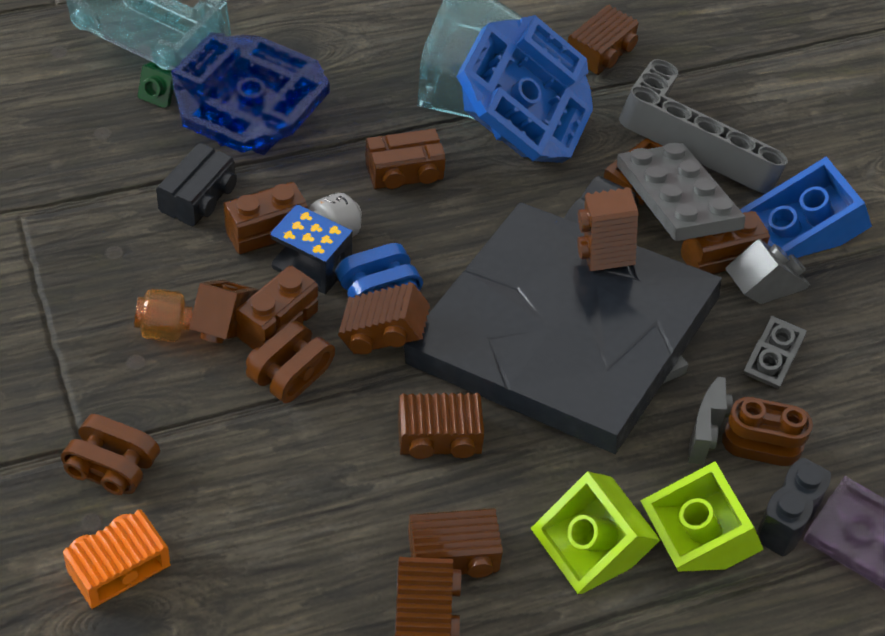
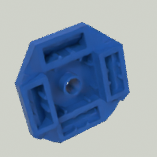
[456,15,593,163]

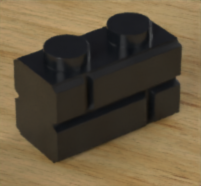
[156,143,237,227]

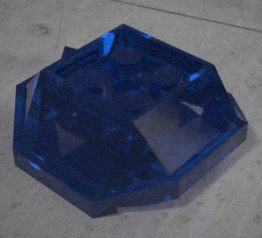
[171,32,330,155]

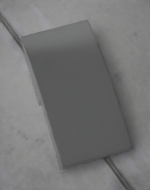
[743,316,807,389]
[688,377,733,464]

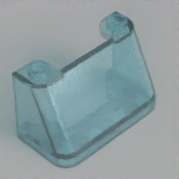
[66,0,231,71]
[417,0,523,119]

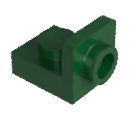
[138,58,193,108]

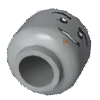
[309,193,362,237]

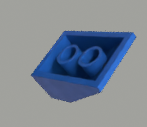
[740,156,872,258]

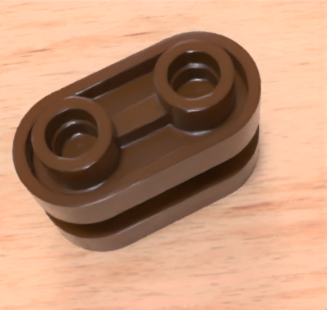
[246,321,335,403]
[722,397,813,466]
[61,414,160,495]

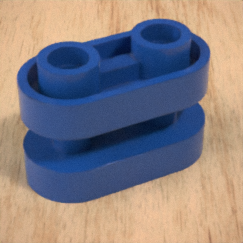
[335,243,423,298]

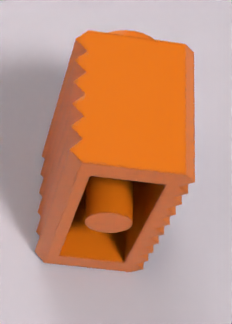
[63,509,171,609]

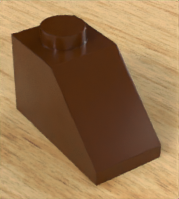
[189,280,259,343]

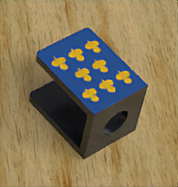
[271,205,353,295]

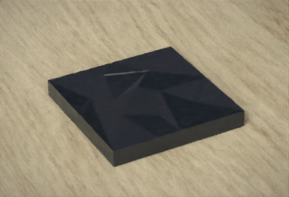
[404,202,722,455]

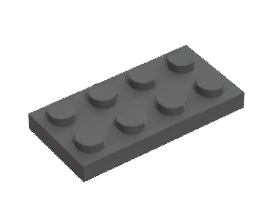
[617,143,746,241]

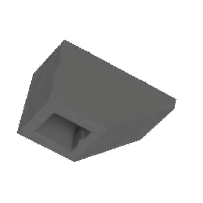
[725,239,810,304]

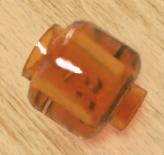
[134,288,193,342]

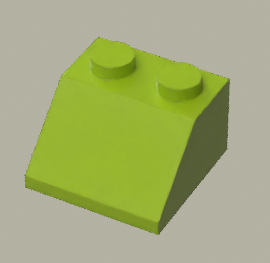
[640,461,764,572]
[531,471,660,594]

